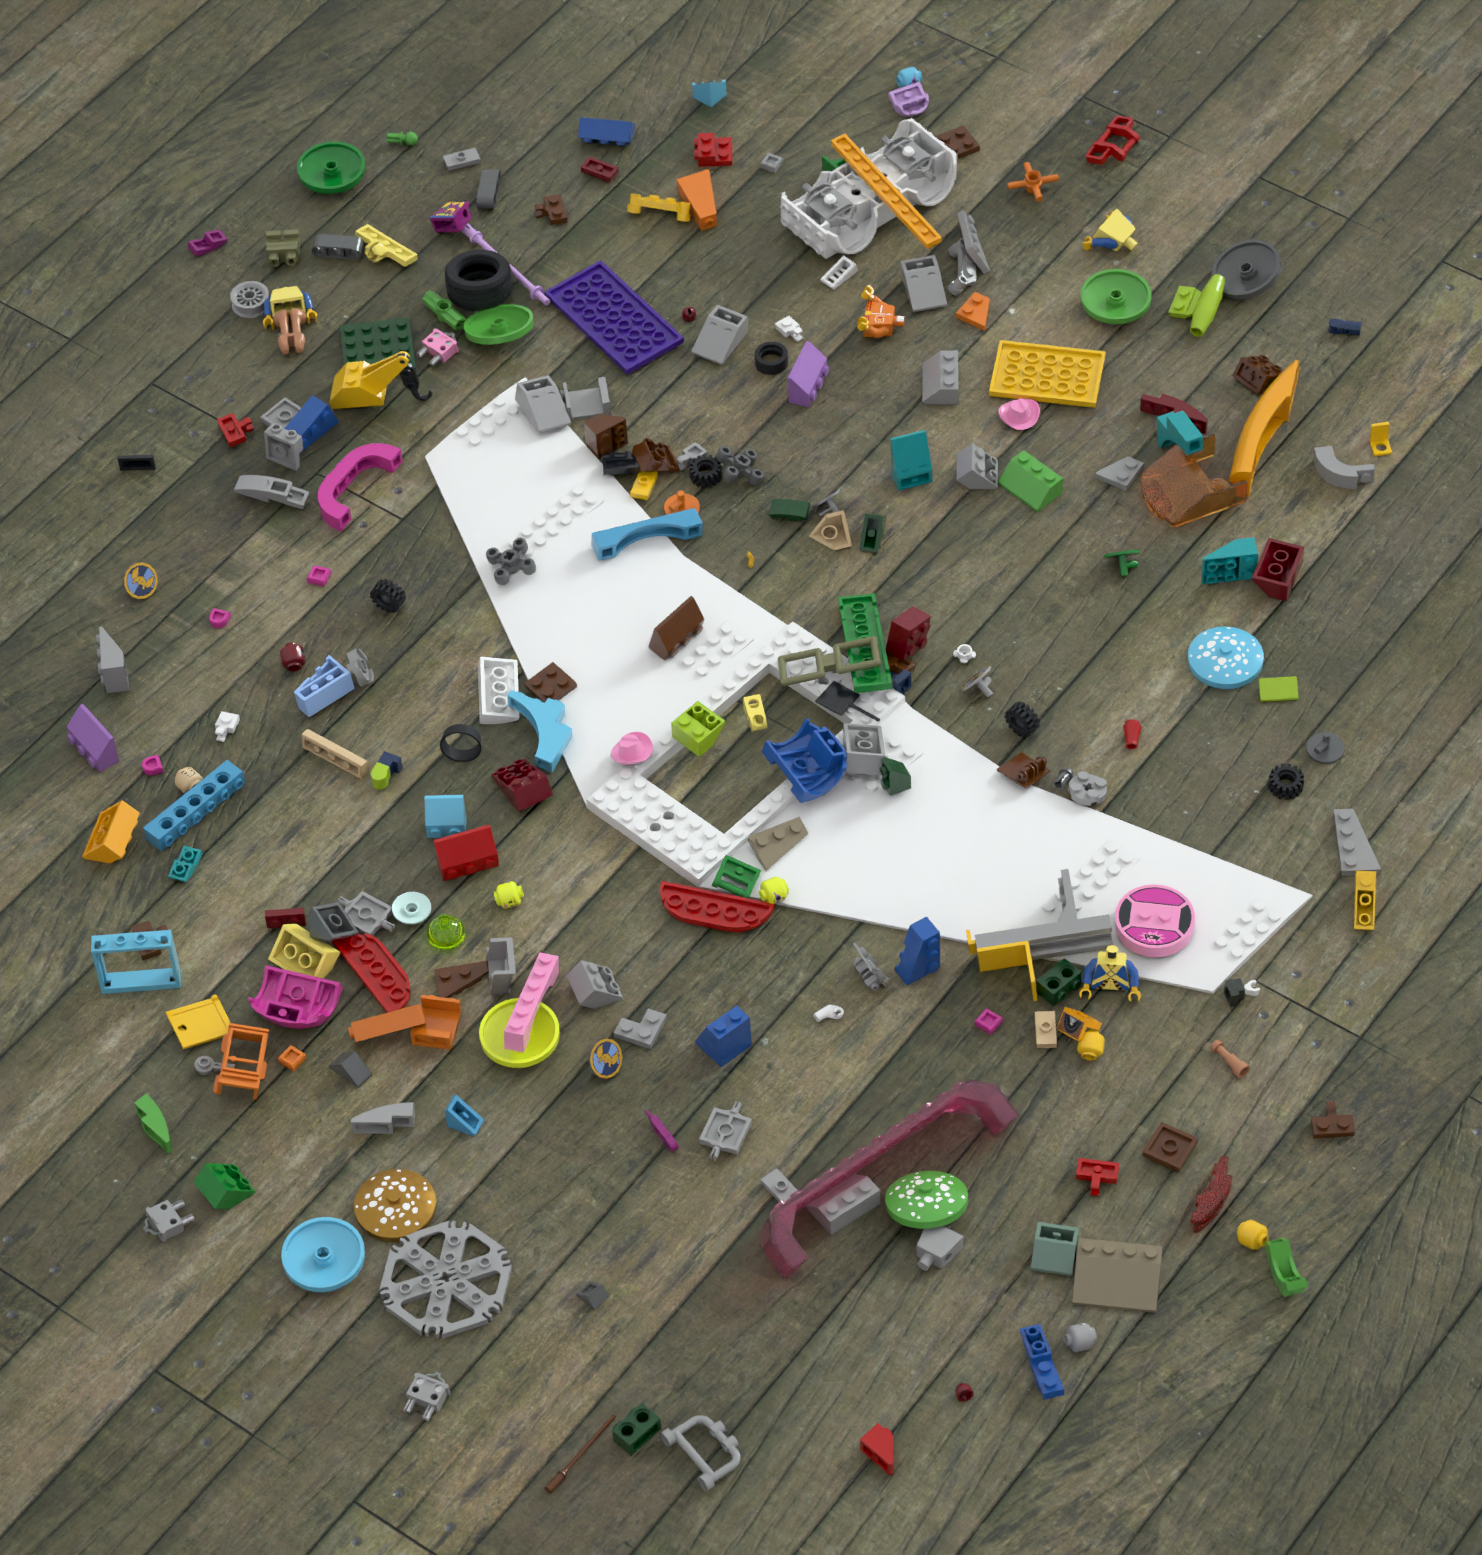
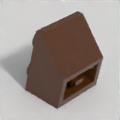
[584,414,628,459]

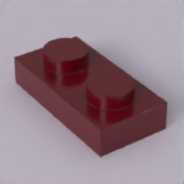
[581,157,619,183]
[265,908,306,928]

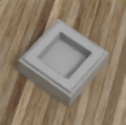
[760,153,784,173]

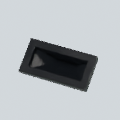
[117,454,156,471]

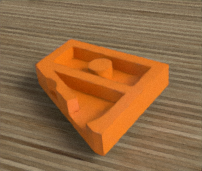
[956,292,990,331]

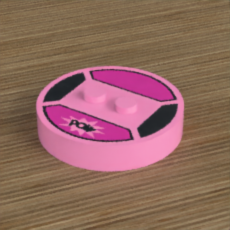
[1115,885,1195,958]

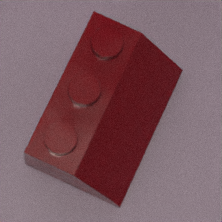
[1252,538,1304,601]

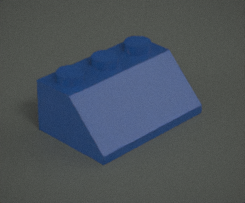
[578,117,636,146]

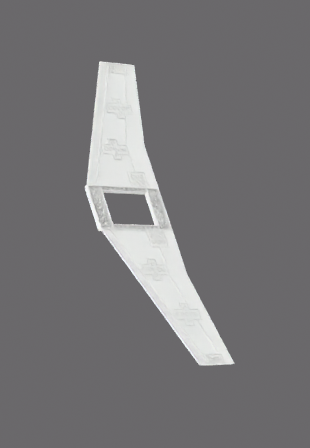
[425,377,1313,994]

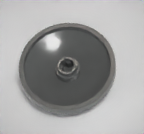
[1212,240,1282,300]

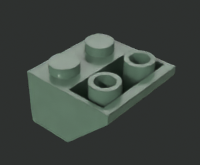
[1031,1222,1079,1276]

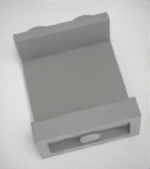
[560,377,611,420]

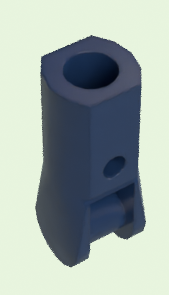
[1328,318,1361,335]

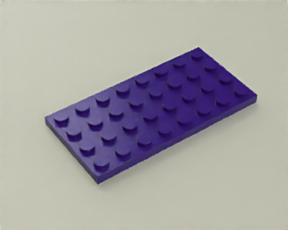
[544,260,684,375]

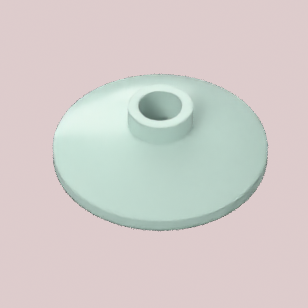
[392,892,431,924]

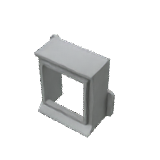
[485,937,516,994]

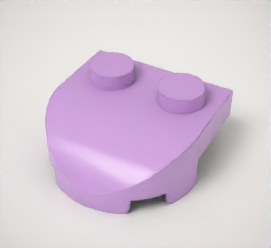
[888,82,929,117]

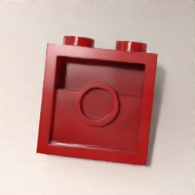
[694,133,733,167]

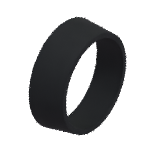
[440,724,481,762]

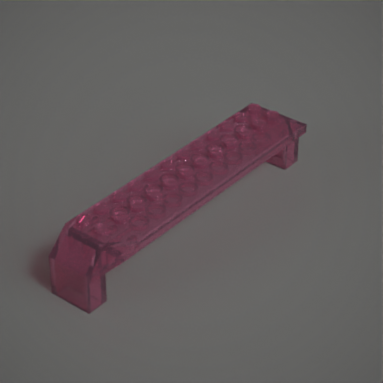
[762,1079,1019,1279]

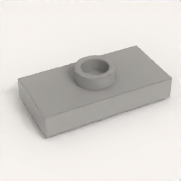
[443,148,481,171]
[761,1168,802,1210]

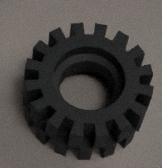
[689,454,722,488]
[370,579,406,613]
[1004,701,1040,738]
[1269,764,1304,800]

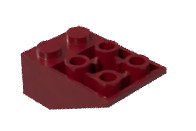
[491,759,553,811]

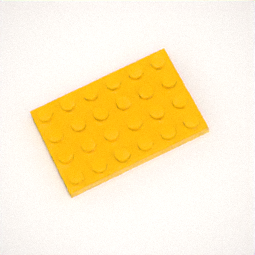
[989,340,1106,408]

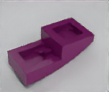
[188,229,228,256]

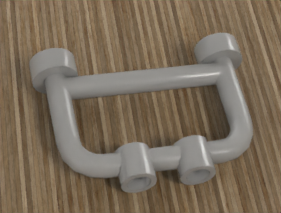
[660,1415,741,1492]

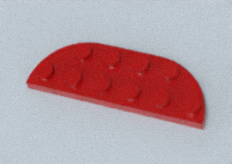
[660,881,775,933]
[331,933,411,1013]

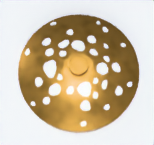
[354,1169,437,1242]

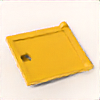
[166,995,231,1049]

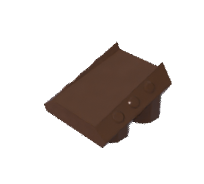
[632,438,680,472]

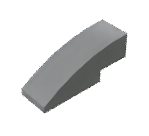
[351,1102,415,1134]

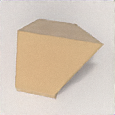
[809,510,852,550]

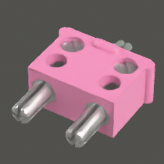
[417,329,459,366]

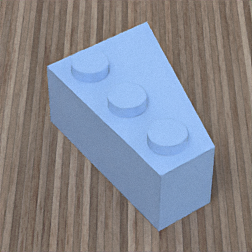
[294,655,355,717]

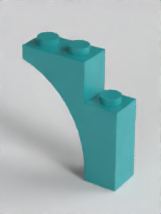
[1157,410,1203,455]

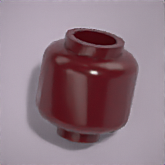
[280,642,306,672]

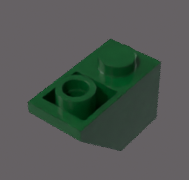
[880,757,911,796]

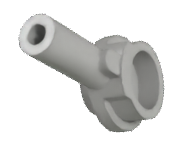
[194,1056,235,1075]

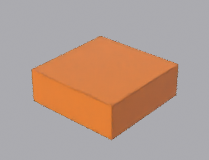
[278,1045,307,1072]

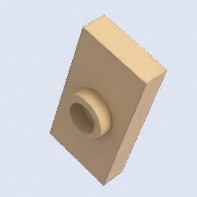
[1035,1011,1057,1048]

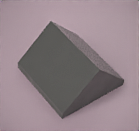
[310,902,359,941]

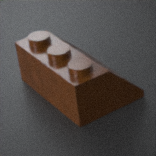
[648,596,704,660]

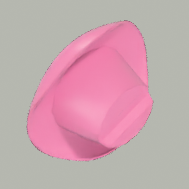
[999,398,1040,430]
[610,732,653,765]

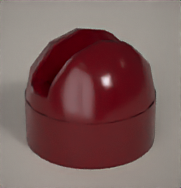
[682,306,696,322]
[955,1383,974,1402]

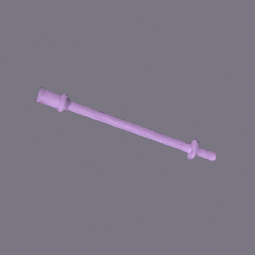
[462,224,550,306]

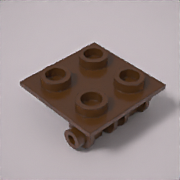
[997,752,1051,789]

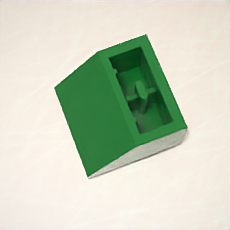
[193,1163,256,1209]

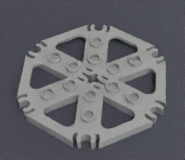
[379,1220,512,1339]

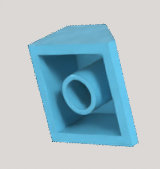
[425,795,467,838]

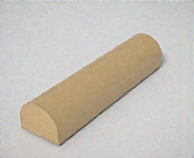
[302,729,371,779]

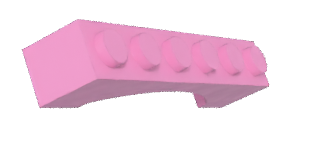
[504,953,559,1053]

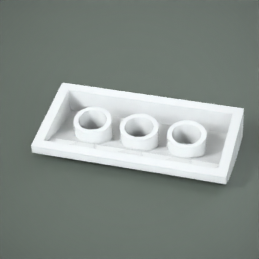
[478,657,519,724]

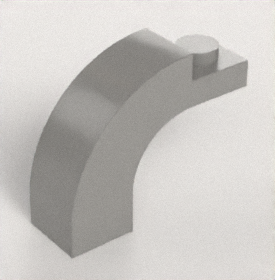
[1313,446,1375,489]

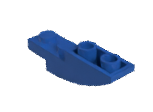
[1020,1324,1064,1400]

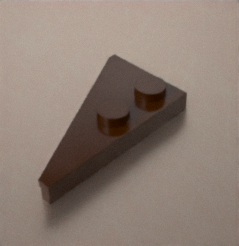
[434,961,489,998]

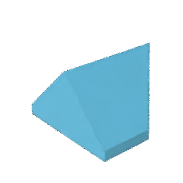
[692,80,727,107]

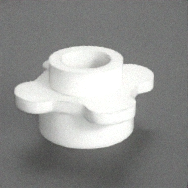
[953,644,976,663]

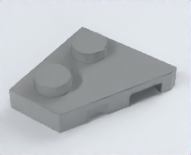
[1095,456,1144,491]

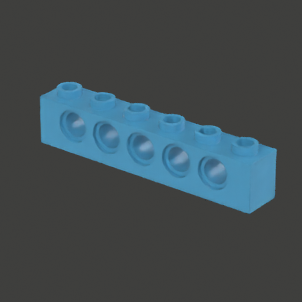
[143,760,245,851]

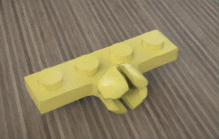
[355,224,417,267]

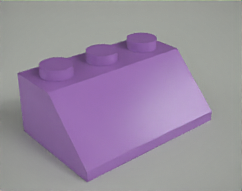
[788,341,829,407]
[67,704,119,772]

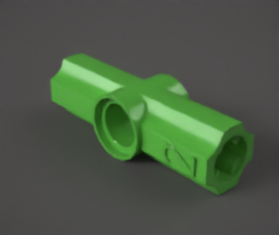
[422,290,466,331]

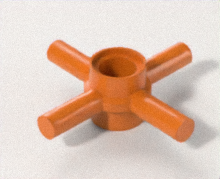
[1007,162,1059,202]

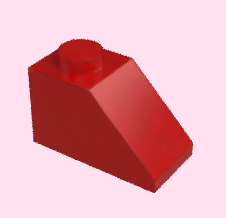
[860,1423,894,1476]

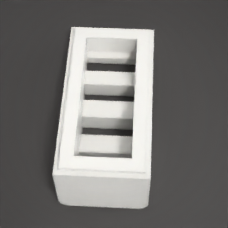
[820,256,858,290]

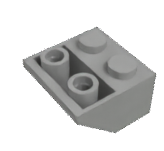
[957,443,998,489]
[566,960,623,1009]

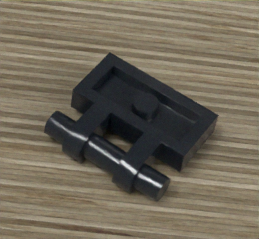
[602,451,639,475]

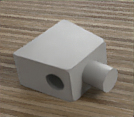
[917,1226,963,1271]

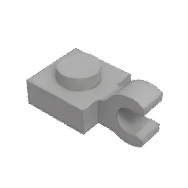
[676,442,708,471]

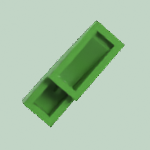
[134,1093,172,1154]

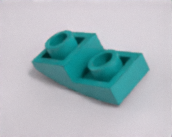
[168,846,203,883]

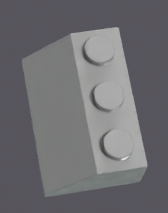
[922,350,958,405]
[806,1174,880,1235]

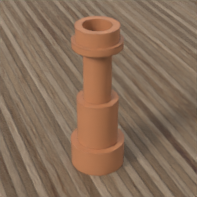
[1210,1040,1250,1079]

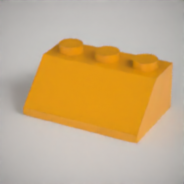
[82,800,140,863]

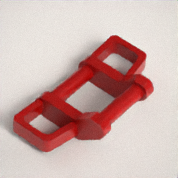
[1085,116,1140,165]

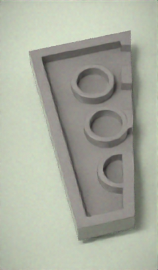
[958,210,990,274]
[1333,809,1381,876]

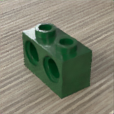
[1036,958,1082,1006]
[612,1403,662,1456]

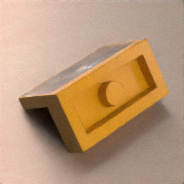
[1057,1007,1102,1042]

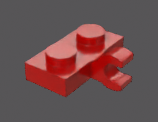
[216,413,254,447]
[1076,1158,1120,1196]

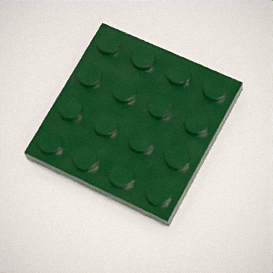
[340,317,416,370]

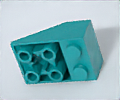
[890,430,932,491]
[1201,537,1258,584]

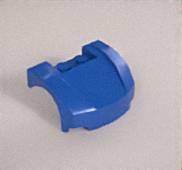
[762,718,847,803]

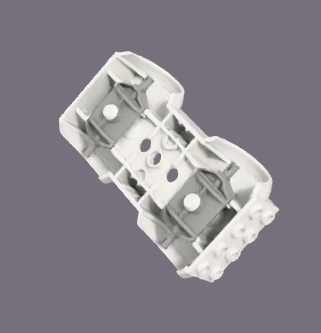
[781,118,957,259]

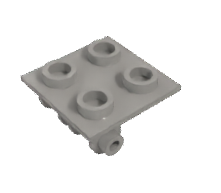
[853,942,887,991]

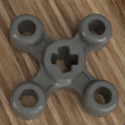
[716,446,764,486]
[486,538,536,585]

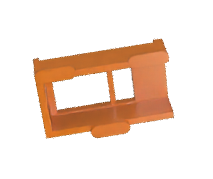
[213,1023,269,1100]

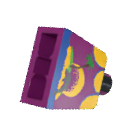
[429,199,472,232]

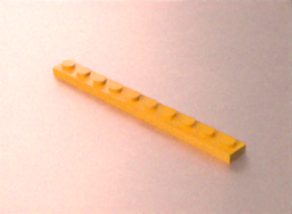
[831,134,942,249]

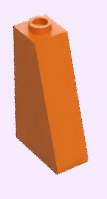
[676,169,717,231]
[348,1004,425,1042]

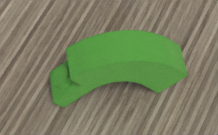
[1264,1238,1308,1297]

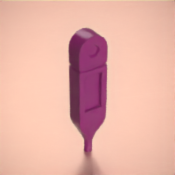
[645,1110,679,1152]

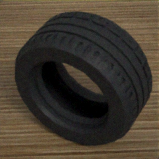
[445,249,513,311]

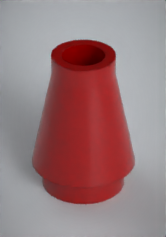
[1123,719,1142,749]

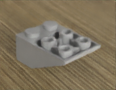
[901,255,947,312]
[691,305,749,365]
[515,375,571,432]
[96,626,129,693]

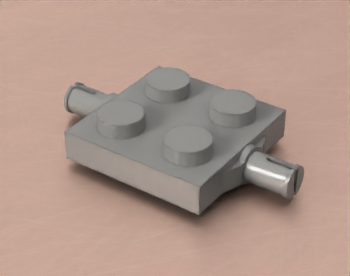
[337,891,395,936]
[699,1101,752,1160]

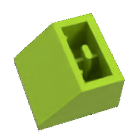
[671,701,725,757]

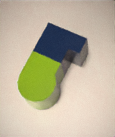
[371,751,403,790]

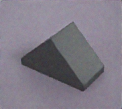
[329,1051,372,1088]

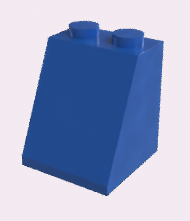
[695,1006,752,1067]

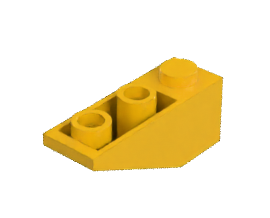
[1354,871,1376,930]

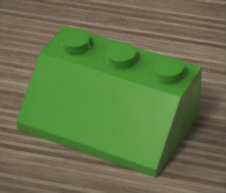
[998,450,1063,512]

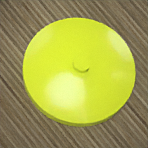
[479,998,560,1068]

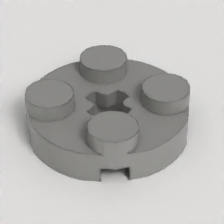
[347,649,374,687]
[1068,771,1107,806]

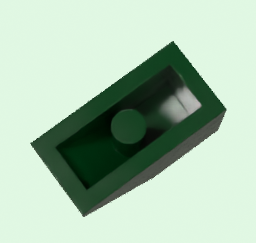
[860,513,887,553]

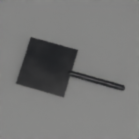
[815,681,880,722]

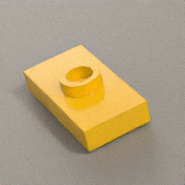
[630,471,658,500]

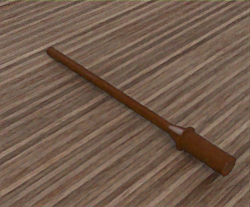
[545,1415,616,1494]

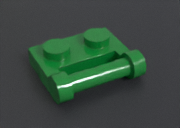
[711,855,761,898]

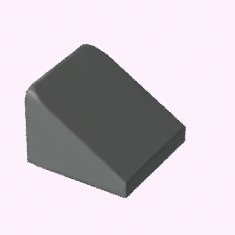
[576,1281,608,1309]

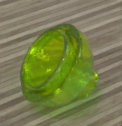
[426,914,466,950]

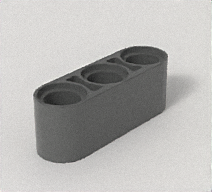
[476,169,501,209]
[312,234,364,260]

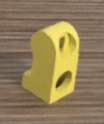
[743,694,767,732]

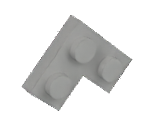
[614,1009,667,1049]

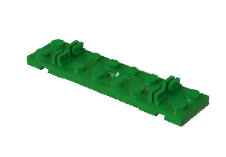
[838,593,892,693]

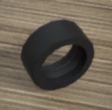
[755,342,788,375]

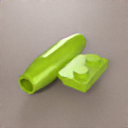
[1168,274,1225,337]

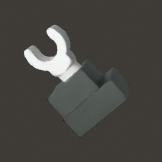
[1223,978,1260,1007]

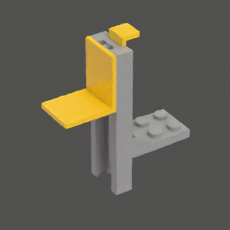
[966,869,1113,1001]

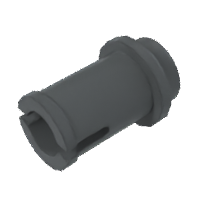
[1053,768,1073,790]

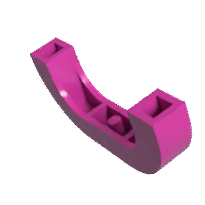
[318,443,403,531]

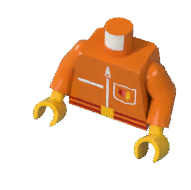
[857,285,905,339]

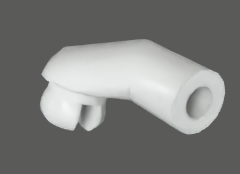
[813,1005,844,1022]

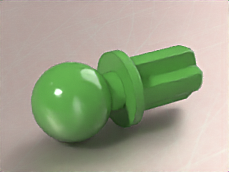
[386,132,418,146]

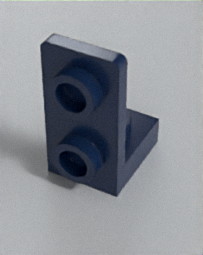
[890,669,912,695]

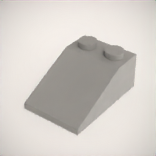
[843,723,885,776]

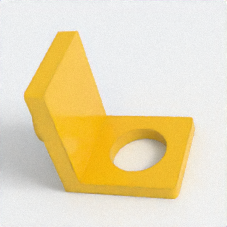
[1369,422,1392,456]

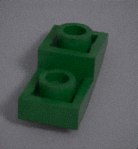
[769,499,811,521]

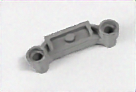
[948,238,976,296]

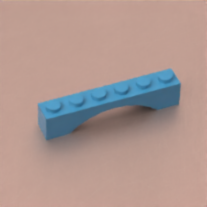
[591,508,703,561]

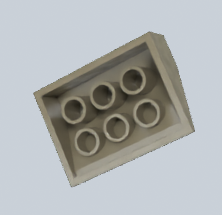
[1072,1238,1162,1313]

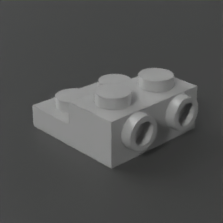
[264,424,303,471]

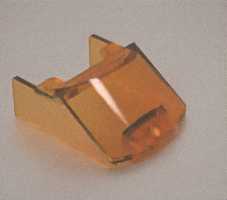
[1141,434,1248,527]

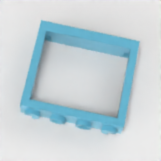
[91,930,181,994]

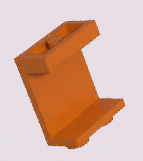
[410,995,462,1050]

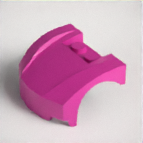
[248,965,343,1029]

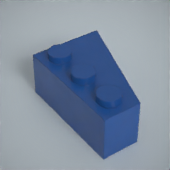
[284,395,339,454]
[894,916,940,986]

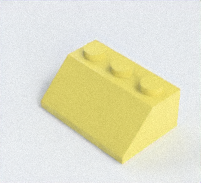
[268,924,340,979]

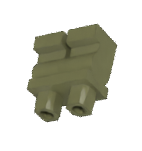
[266,229,301,267]

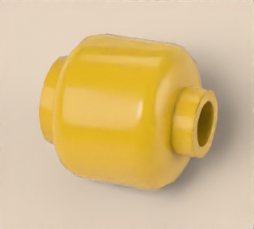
[1077,1029,1105,1060]
[1237,1220,1269,1250]

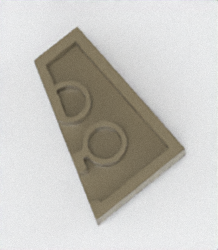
[747,817,808,871]

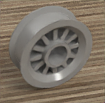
[230,281,269,318]

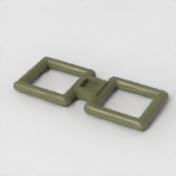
[777,636,881,686]

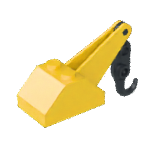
[329,351,433,409]

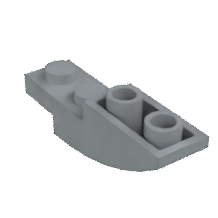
[234,475,309,510]

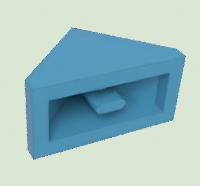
[445,1095,484,1136]

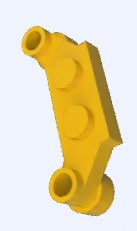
[627,194,691,222]

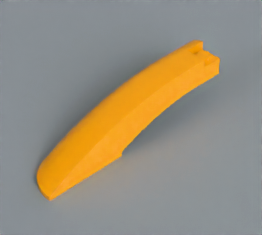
[1228,360,1300,497]

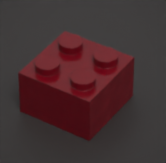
[886,606,931,661]

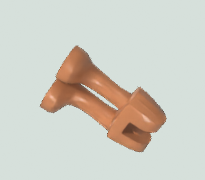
[273,308,307,355]

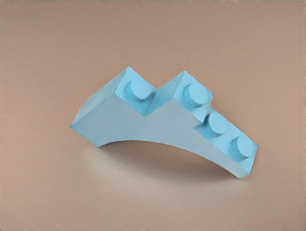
[507,690,572,773]

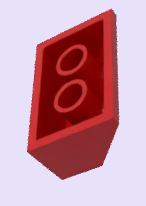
[434,824,499,881]

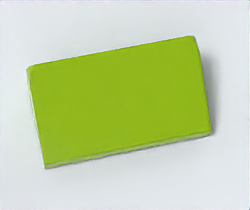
[1258,676,1299,702]

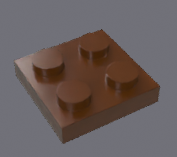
[935,125,980,159]
[524,662,577,703]
[1142,1122,1198,1173]

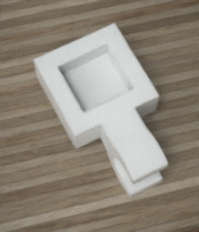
[775,316,803,342]
[215,711,240,742]

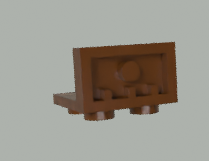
[1232,355,1283,395]

